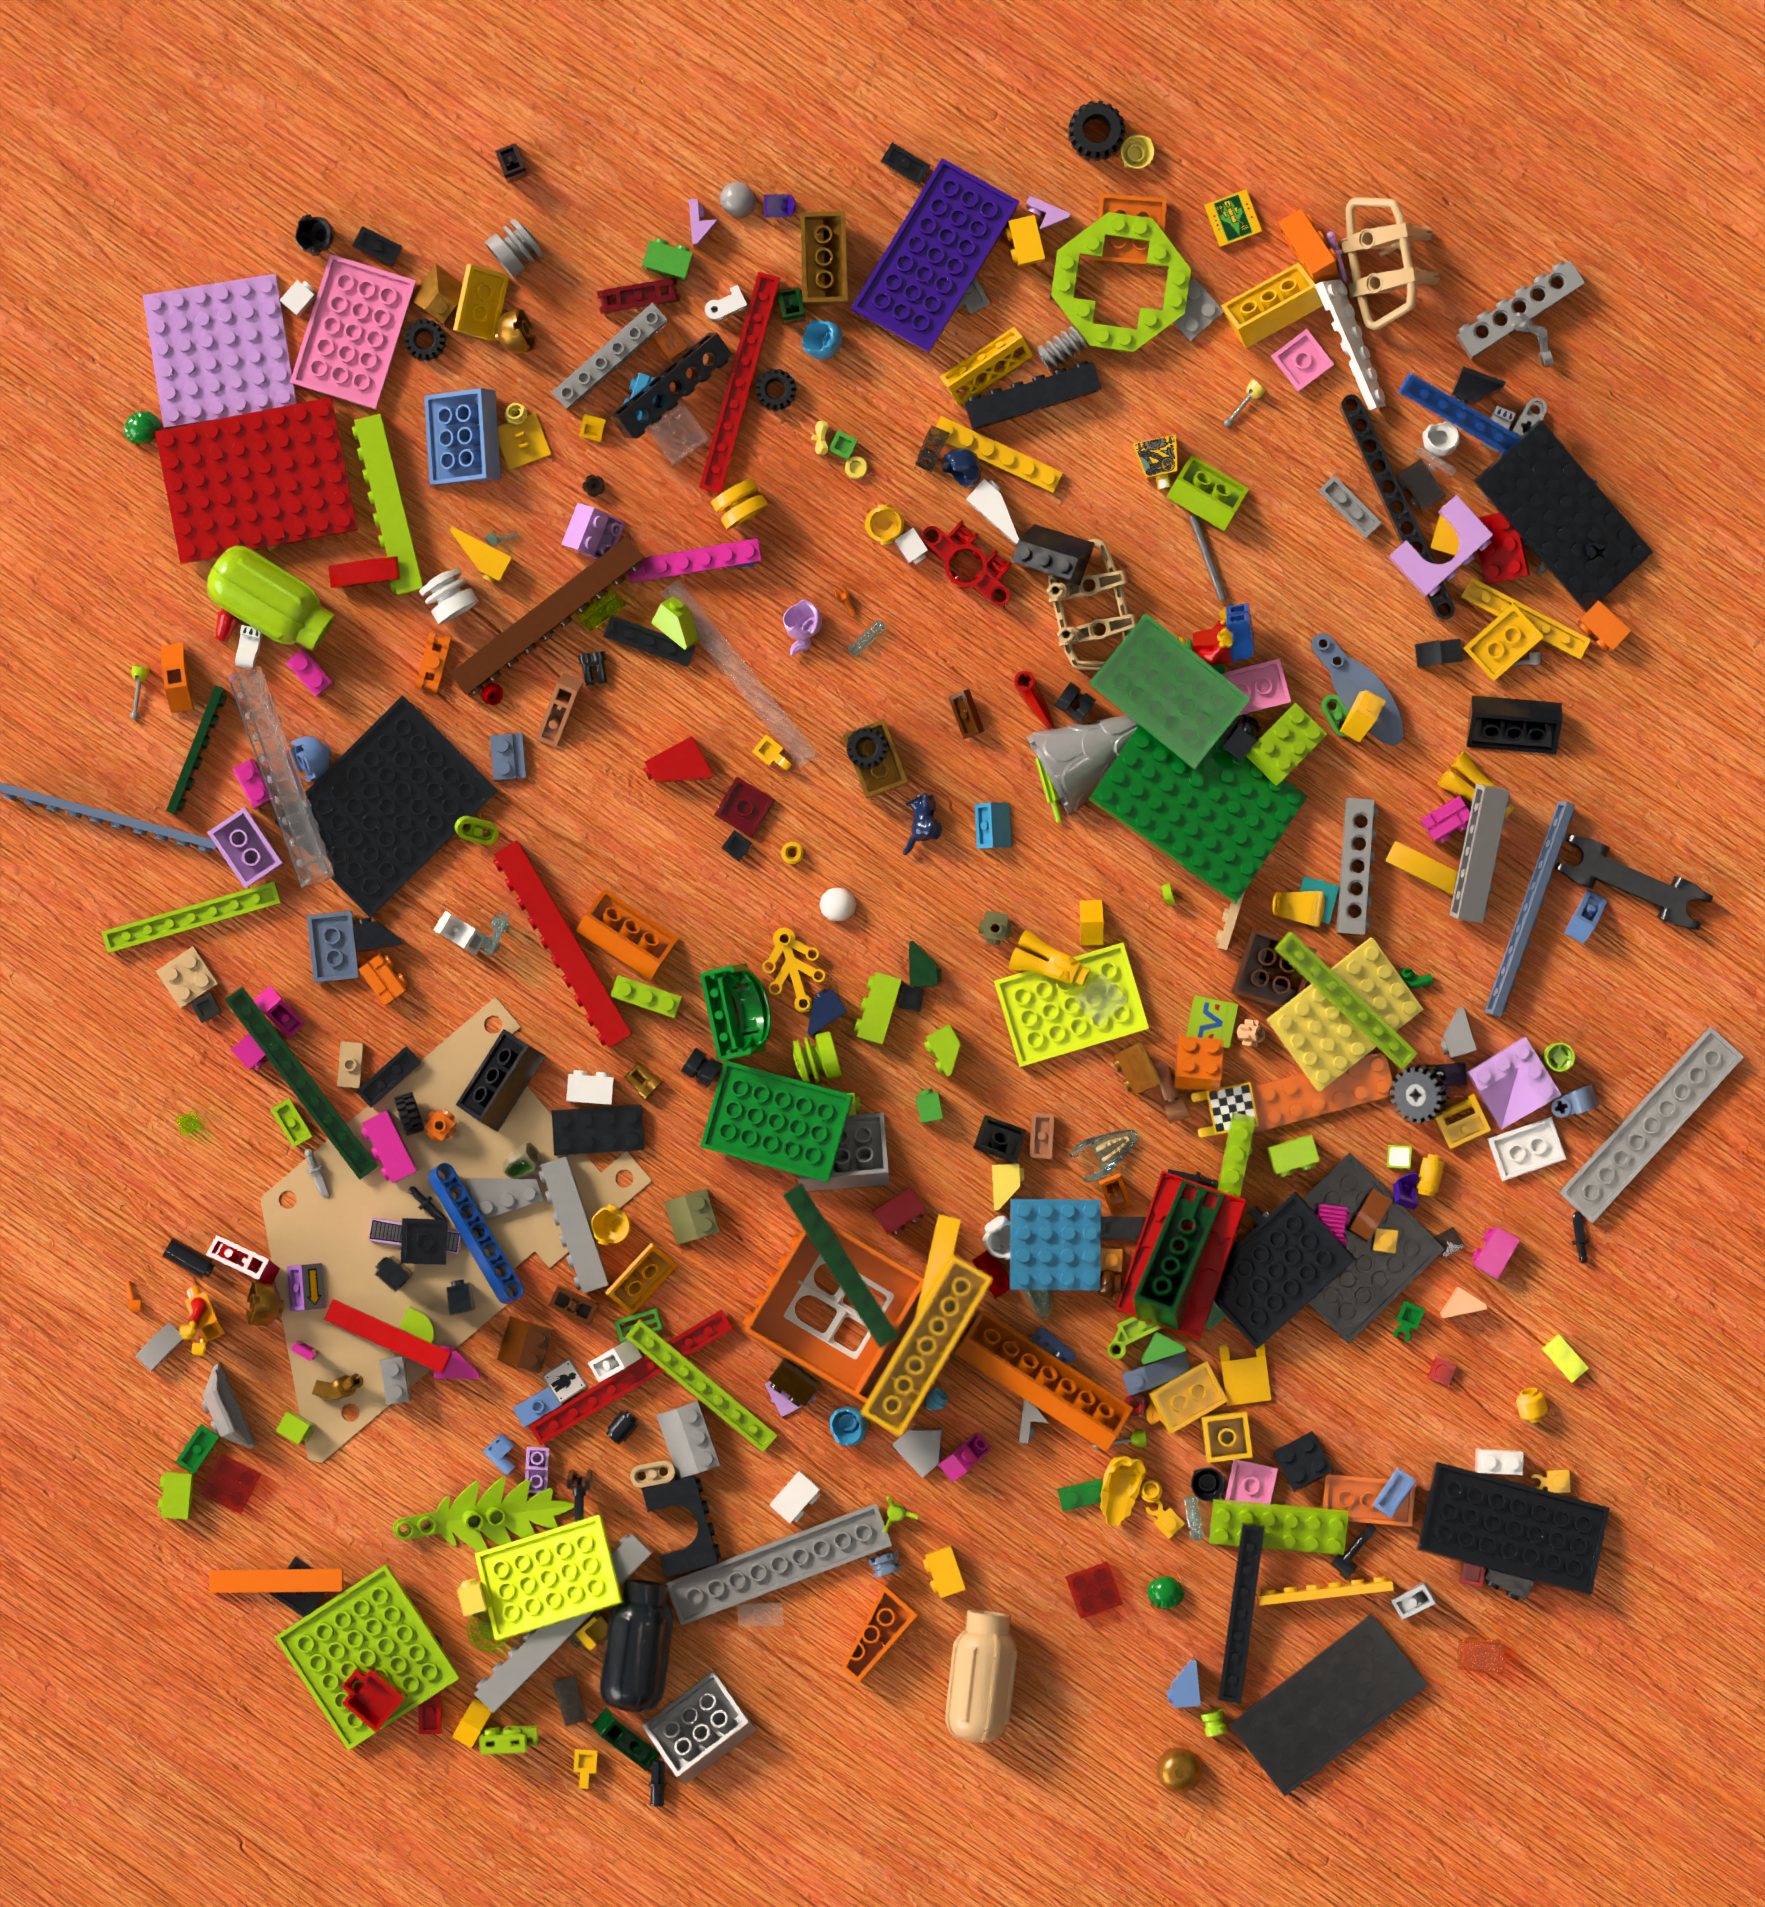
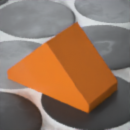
[1098,1173,1132,1213]

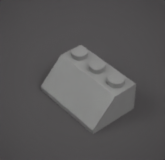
[656,1400,721,1479]

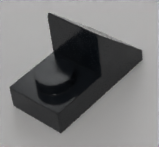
[1415,639,1463,667]

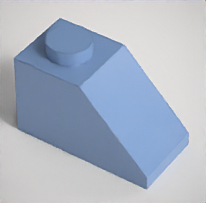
[1564,889,1607,944]
[1167,1658,1201,1708]

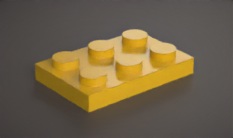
[453,264,509,341]
[1463,603,1544,681]
[1149,1361,1228,1434]

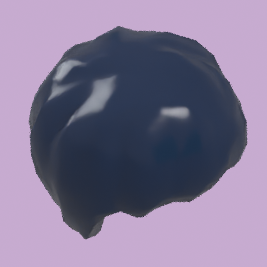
[942,448,982,488]

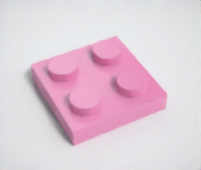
[1271,329,1334,392]
[1224,1459,1278,1504]

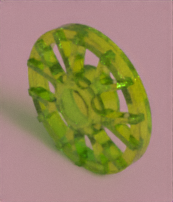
[467,1608,508,1651]

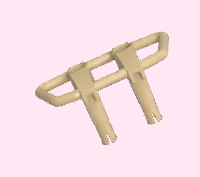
[1340,197,1440,331]
[1046,539,1137,670]

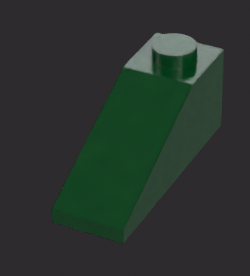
[591,1707,661,1771]

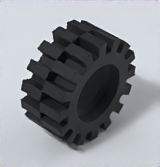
[404,319,446,361]
[756,369,796,411]
[847,727,887,769]
[394,1092,424,1136]

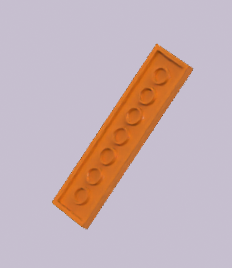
[1220,1052,1395,1141]

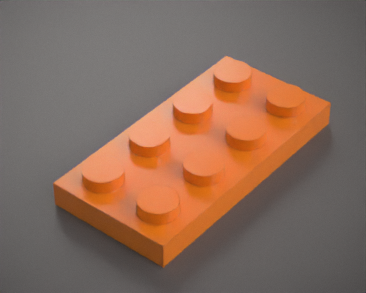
[1322,1474,1415,1527]

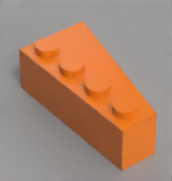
[841,1585,920,1683]

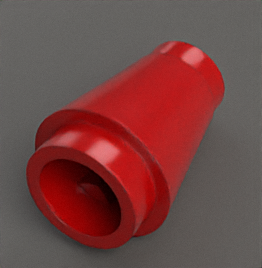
[215,609,239,642]

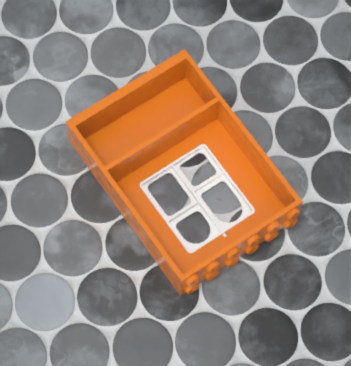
[742,1218,977,1427]

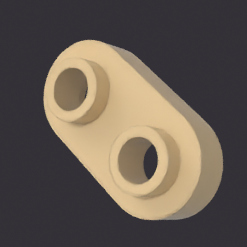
[630,1460,675,1488]

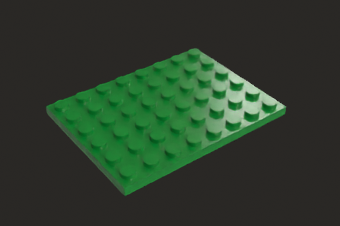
[1088,725,1308,904]

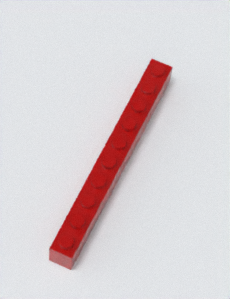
[493,841,632,1048]

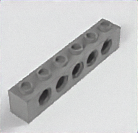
[1456,260,1585,359]
[552,302,669,411]
[1336,798,1378,935]

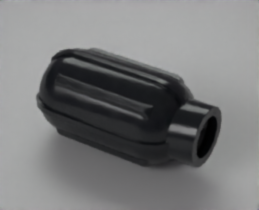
[600,1579,673,1712]

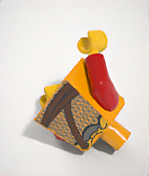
[180,1286,225,1356]

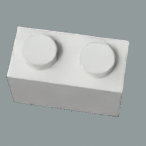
[566,1070,614,1105]
[1475,1448,1524,1475]
[770,1470,820,1523]

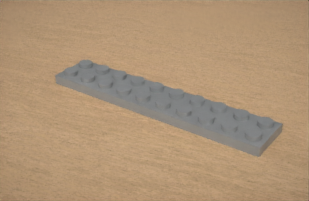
[1558,1026,1744,1223]
[665,1503,892,1625]

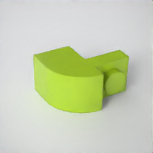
[399,1306,435,1343]

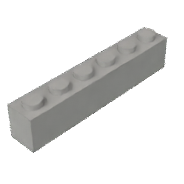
[1449,783,1510,923]
[538,1156,609,1293]

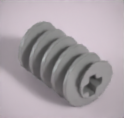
[1038,326,1088,372]

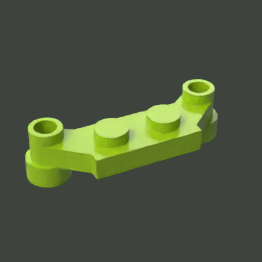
[1107,1317,1162,1359]

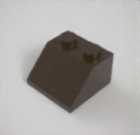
[769,1357,821,1407]

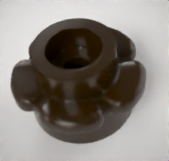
[583,475,605,497]

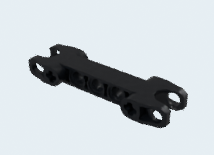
[1554,835,1713,931]

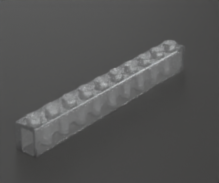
[228,666,334,888]

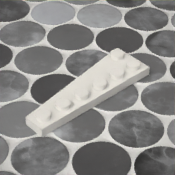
[1315,279,1386,410]

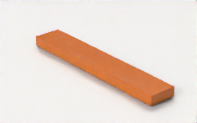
[209,1569,344,1593]

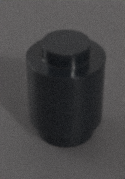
[606,1410,639,1445]

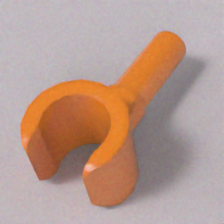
[833,585,856,616]
[125,1281,142,1312]

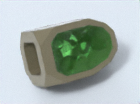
[503,1143,541,1179]

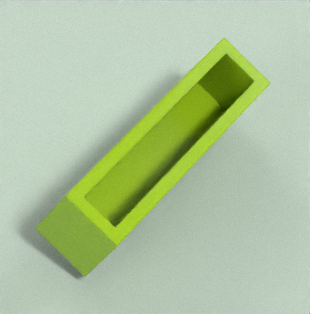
[1217,1112,1255,1198]

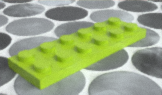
[1209,1499,1349,1555]

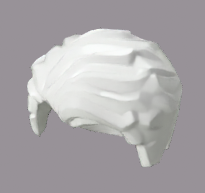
[1423,422,1460,457]

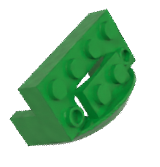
[700,963,771,1061]

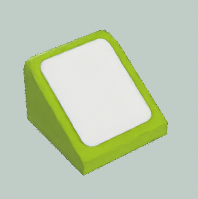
[1387,1145,1412,1169]

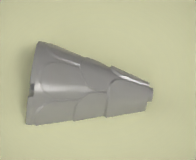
[1026,715,1138,815]

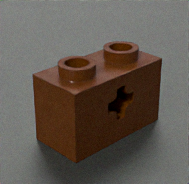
[548,1285,600,1326]

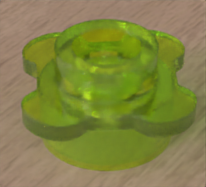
[175,1111,201,1136]

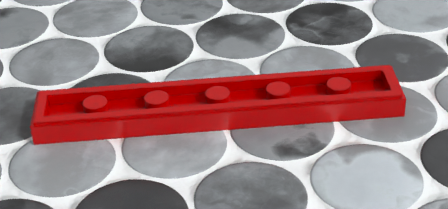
[324,1299,452,1373]

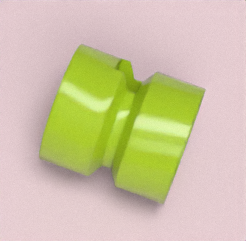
[1542,1042,1575,1072]

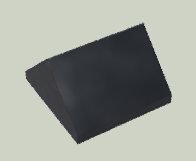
[973,1115,1027,1164]

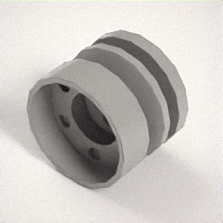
[484,218,544,279]

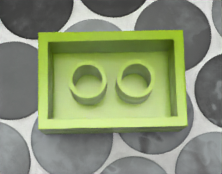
[1245,703,1327,786]

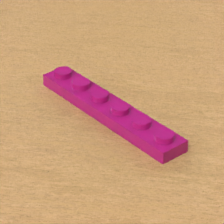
[629,538,763,584]

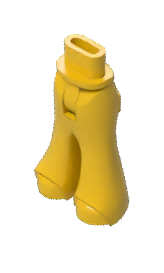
[1436,751,1515,819]
[1009,929,1090,986]

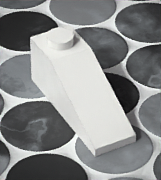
[966,479,1019,545]

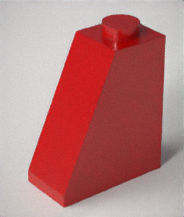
[643,736,714,783]

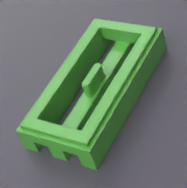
[614,1308,664,1343]

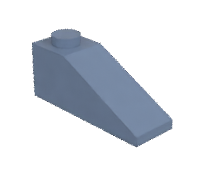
[1121,1351,1191,1396]

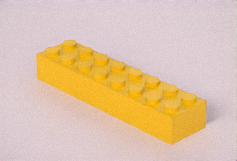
[861,1255,992,1436]

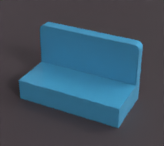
[975,802,1012,849]

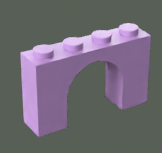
[1388,495,1493,597]

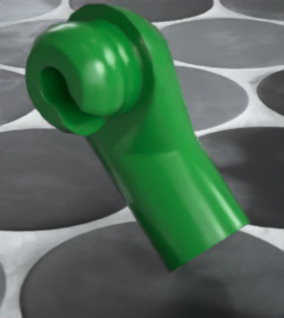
[1400,968,1433,989]

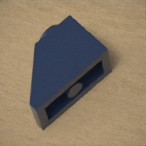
[807,988,847,1036]

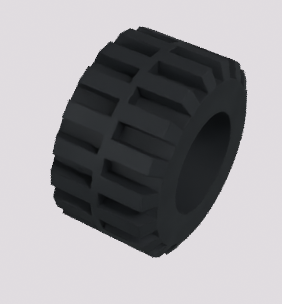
[1068,101,1125,161]

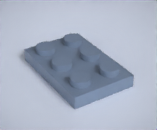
[307,911,359,983]

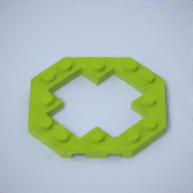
[1051,212,1191,353]

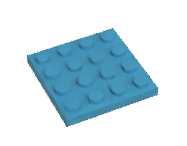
[1010,1199,1101,1290]

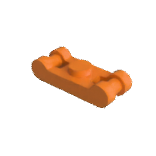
[415,631,452,693]

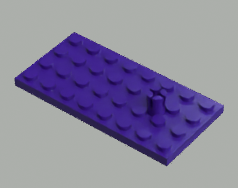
[851,158,1020,354]

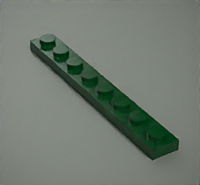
[783,1183,899,1348]

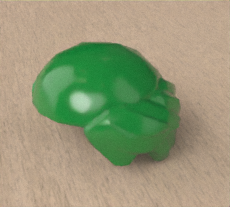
[124,410,160,445]
[1147,1576,1184,1610]

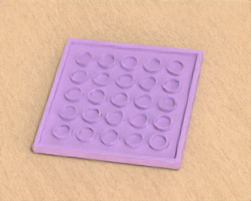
[143,274,297,429]

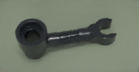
[1331,1523,1377,1580]

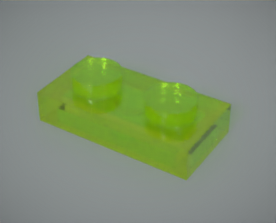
[577,590,625,631]

